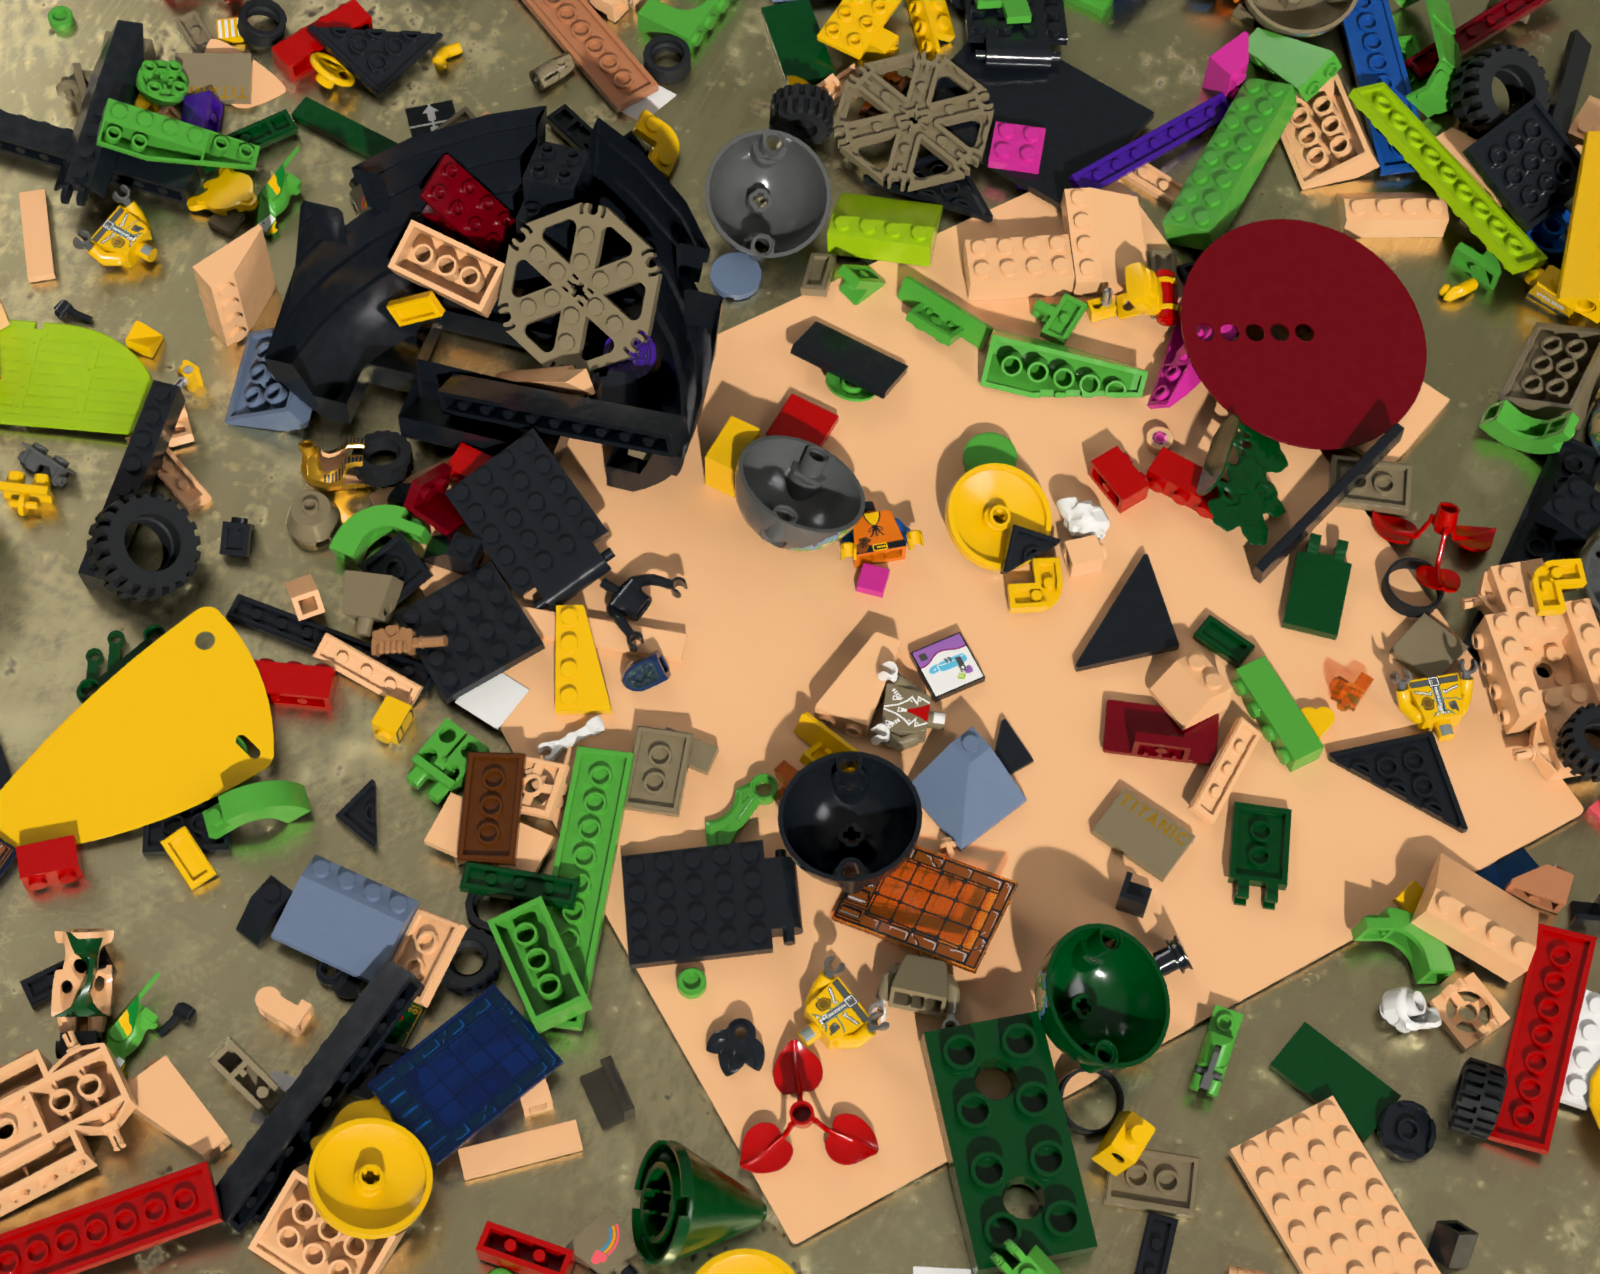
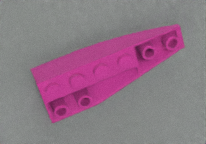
[1147,316,1238,409]

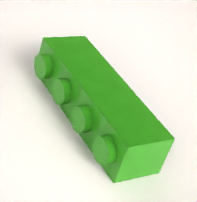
[1232,656,1324,772]

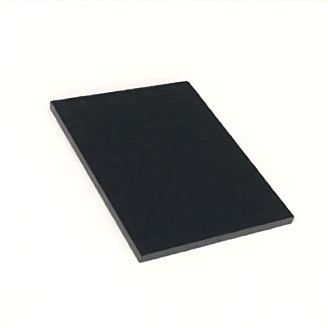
[909,43,1154,210]

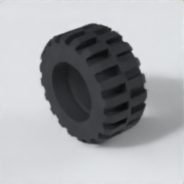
[1450,44,1551,139]
[86,491,201,602]

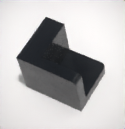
[1115,871,1152,918]
[1569,894,1600,932]
[1427,1220,1479,1268]

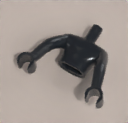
[600,574,688,652]

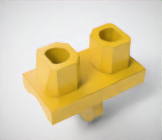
[0,470,55,516]

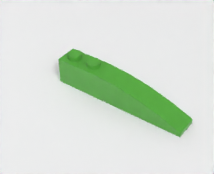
[980,328,1149,398]

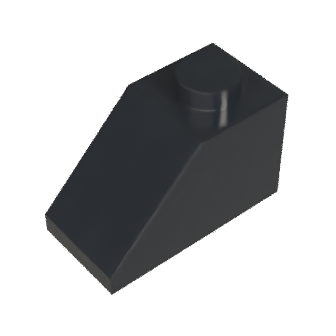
[422,532,484,575]
[236,875,293,948]

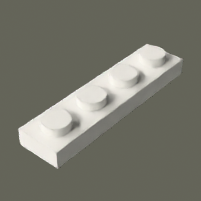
[1560,990,1600,1111]

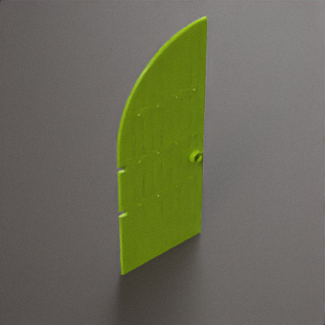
[0,319,153,435]

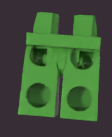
[406,717,490,805]

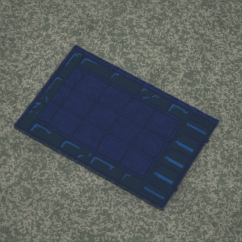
[367,984,563,1166]

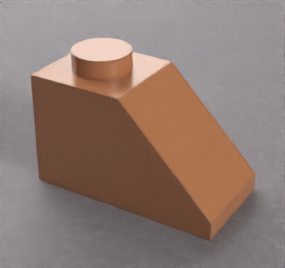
[1503,864,1574,915]

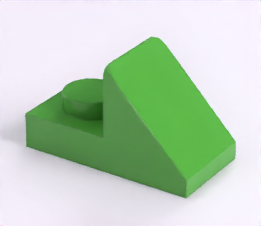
[1450,242,1502,290]
[837,264,886,305]

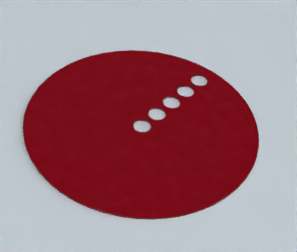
[1180,219,1427,450]

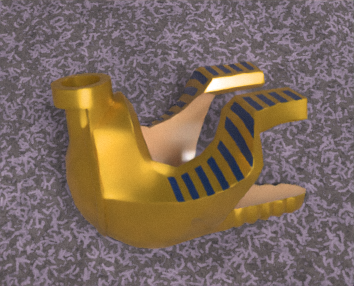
[298,437,371,492]

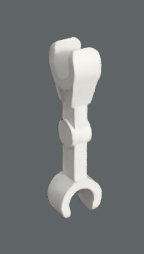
[537,716,605,761]

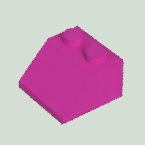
[1202,31,1249,102]

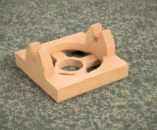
[521,756,570,821]
[1427,972,1511,1052]

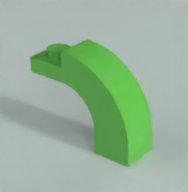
[1479,399,1580,454]
[329,505,432,566]
[202,780,311,839]
[1351,907,1455,984]

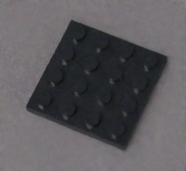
[1462,97,1581,234]
[394,561,545,704]

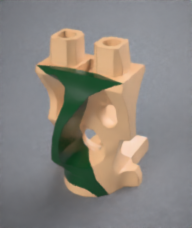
[51,928,115,1033]

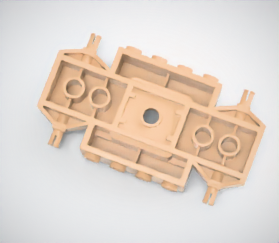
[1460,558,1600,781]
[0,1031,138,1217]

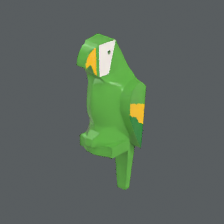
[255,146,302,236]
[105,971,160,1077]

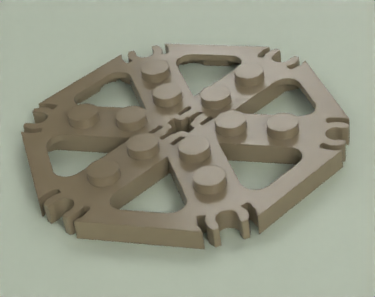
[832,51,995,192]
[498,202,663,374]

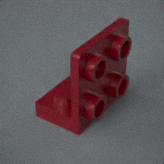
[403,463,466,535]

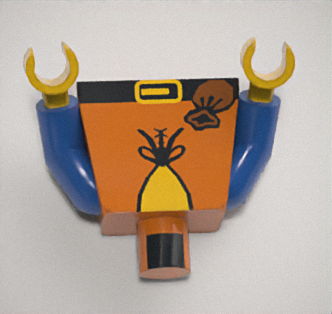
[839,501,924,568]

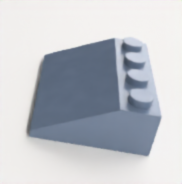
[224,328,312,431]
[271,854,419,983]

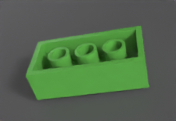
[487,896,593,1034]

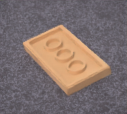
[1350,382,1450,463]
[424,792,554,873]

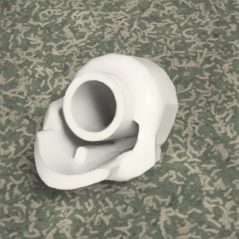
[1056,497,1110,541]
[1379,987,1442,1033]

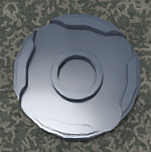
[710,252,762,300]

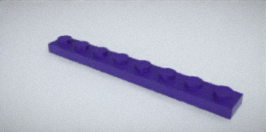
[1068,92,1231,189]

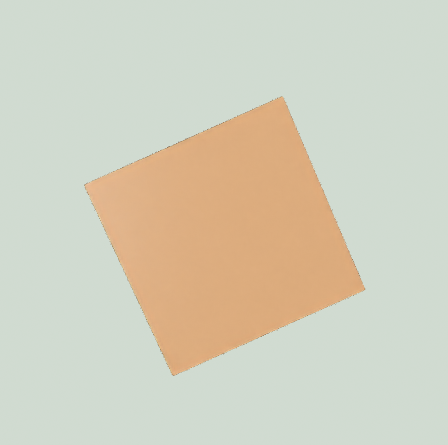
[369,179,1584,1244]

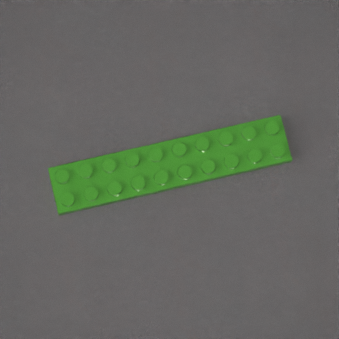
[523,746,635,1031]

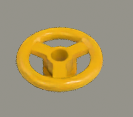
[310,52,355,89]

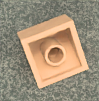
[1149,650,1233,731]

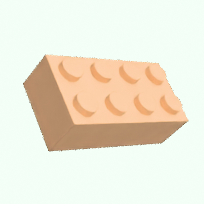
[388,219,505,318]
[963,234,1075,301]

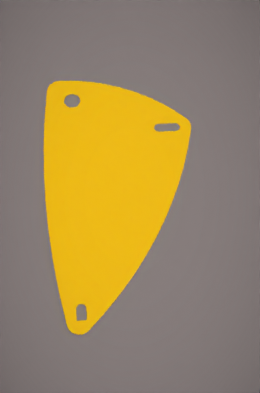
[0,606,274,854]

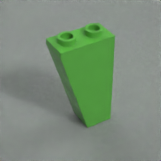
[1249,28,1342,103]

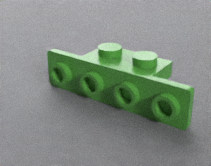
[897,276,993,350]

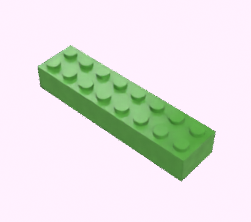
[1162,77,1298,251]

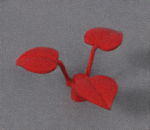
[1371,502,1496,593]
[739,1039,879,1174]

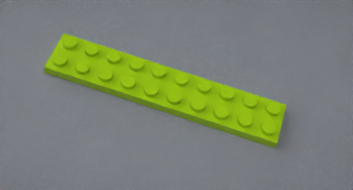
[1348,82,1548,275]

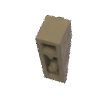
[208,1035,285,1117]

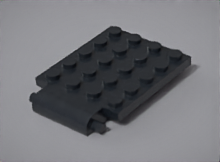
[963,0,1068,69]
[444,428,616,612]
[622,840,803,969]

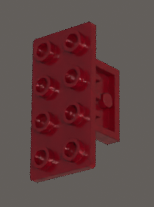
[419,154,516,258]
[1102,700,1219,766]

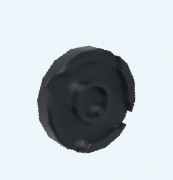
[1376,1100,1436,1161]

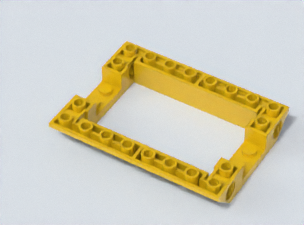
[1556,131,1600,323]

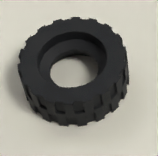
[352,430,414,488]
[441,927,501,996]

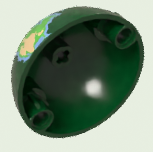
[1035,923,1170,1074]

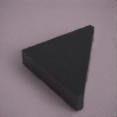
[1000,524,1060,575]
[994,719,1034,775]
[335,779,378,851]

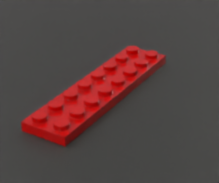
[1487,923,1597,1156]
[0,1161,223,1274]

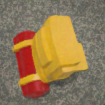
[1116,262,1180,326]

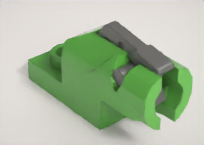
[1188,1005,1244,1098]

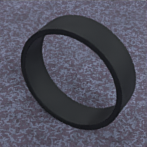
[1381,557,1444,618]
[1059,1068,1124,1134]

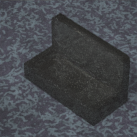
[580,1055,636,1131]

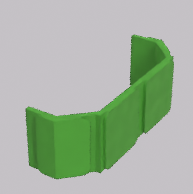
[1394,0,1463,118]

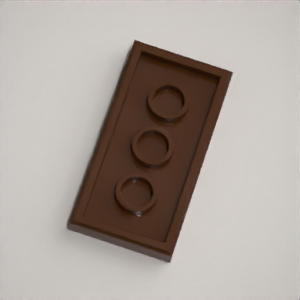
[457,752,527,866]

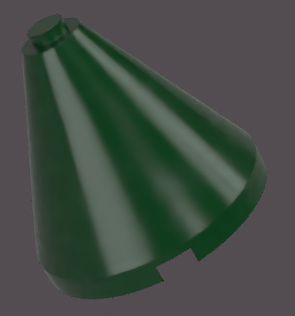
[632,1140,767,1266]

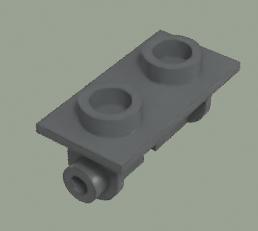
[18,441,76,487]

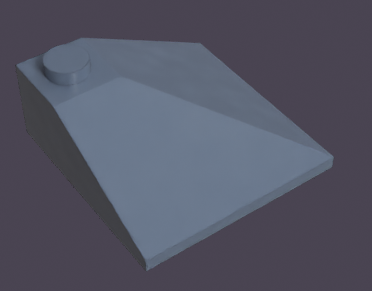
[912,727,1027,852]

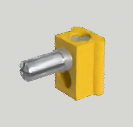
[1086,287,1117,323]
[173,360,204,393]

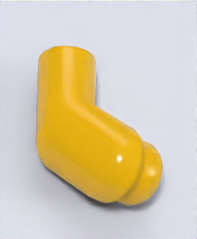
[432,42,463,71]
[1439,278,1478,302]

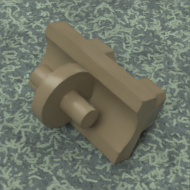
[56,63,93,115]

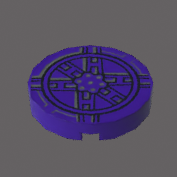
[603,330,656,381]

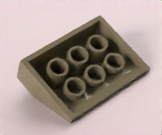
[1497,322,1600,430]

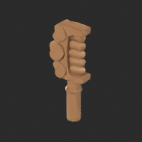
[371,625,448,658]

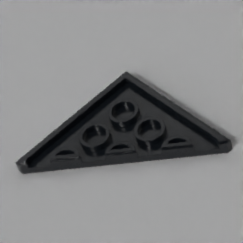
[306,25,443,99]
[863,154,993,222]
[1075,554,1179,672]
[1327,731,1468,833]

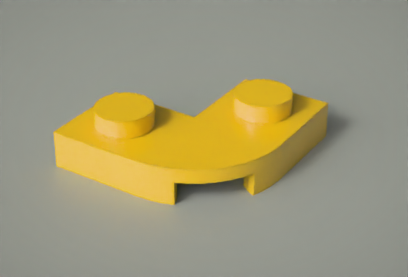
[632,109,680,178]
[1007,557,1063,614]
[1530,558,1587,616]

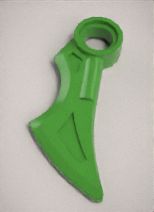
[705,774,778,846]

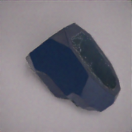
[621,650,671,691]

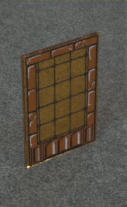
[831,846,1018,974]

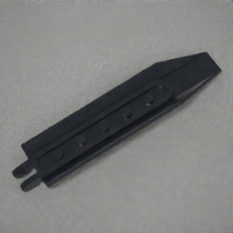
[54,20,144,206]

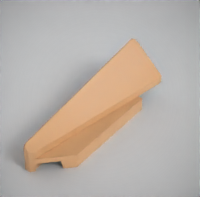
[494,365,595,395]

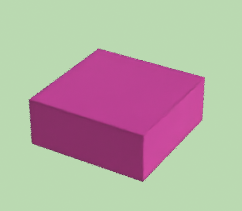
[856,563,890,598]

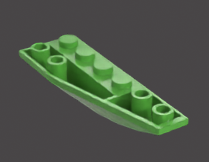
[96,98,260,170]

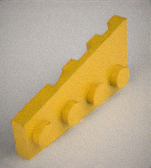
[555,605,612,715]

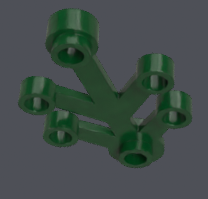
[76,624,166,704]

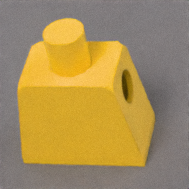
[1091,1111,1156,1177]

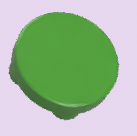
[136,60,188,106]
[963,432,1017,473]

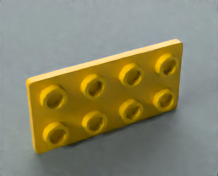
[817,0,902,59]

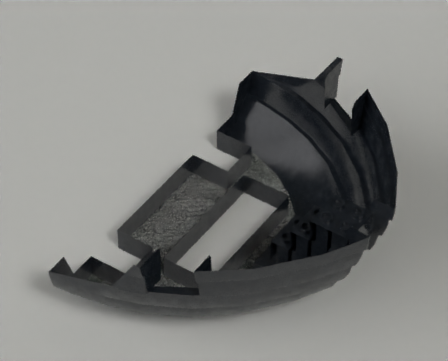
[265,106,724,492]

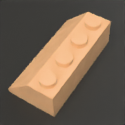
[1336,192,1449,238]

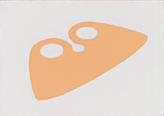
[204,39,286,109]

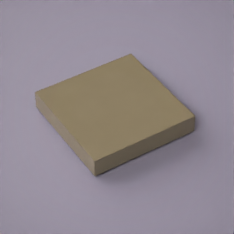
[1389,613,1468,678]

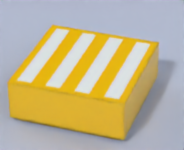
[216,17,244,44]

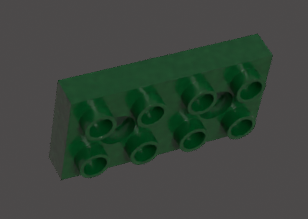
[920,1011,1098,1274]

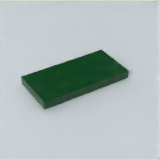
[761,0,836,85]
[1268,1022,1401,1142]

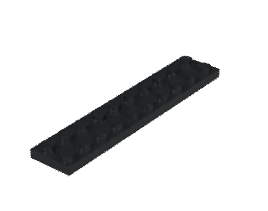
[1463,438,1600,657]

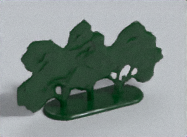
[1196,414,1288,546]

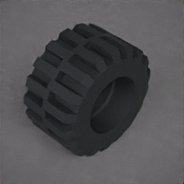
[769,83,834,146]
[1556,703,1600,782]
[1447,1057,1508,1140]

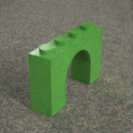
[637,0,730,52]

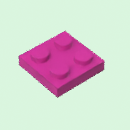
[988,121,1046,174]

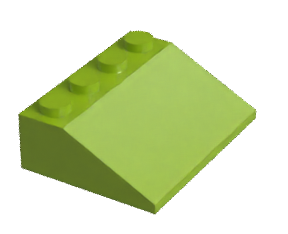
[827,192,943,267]

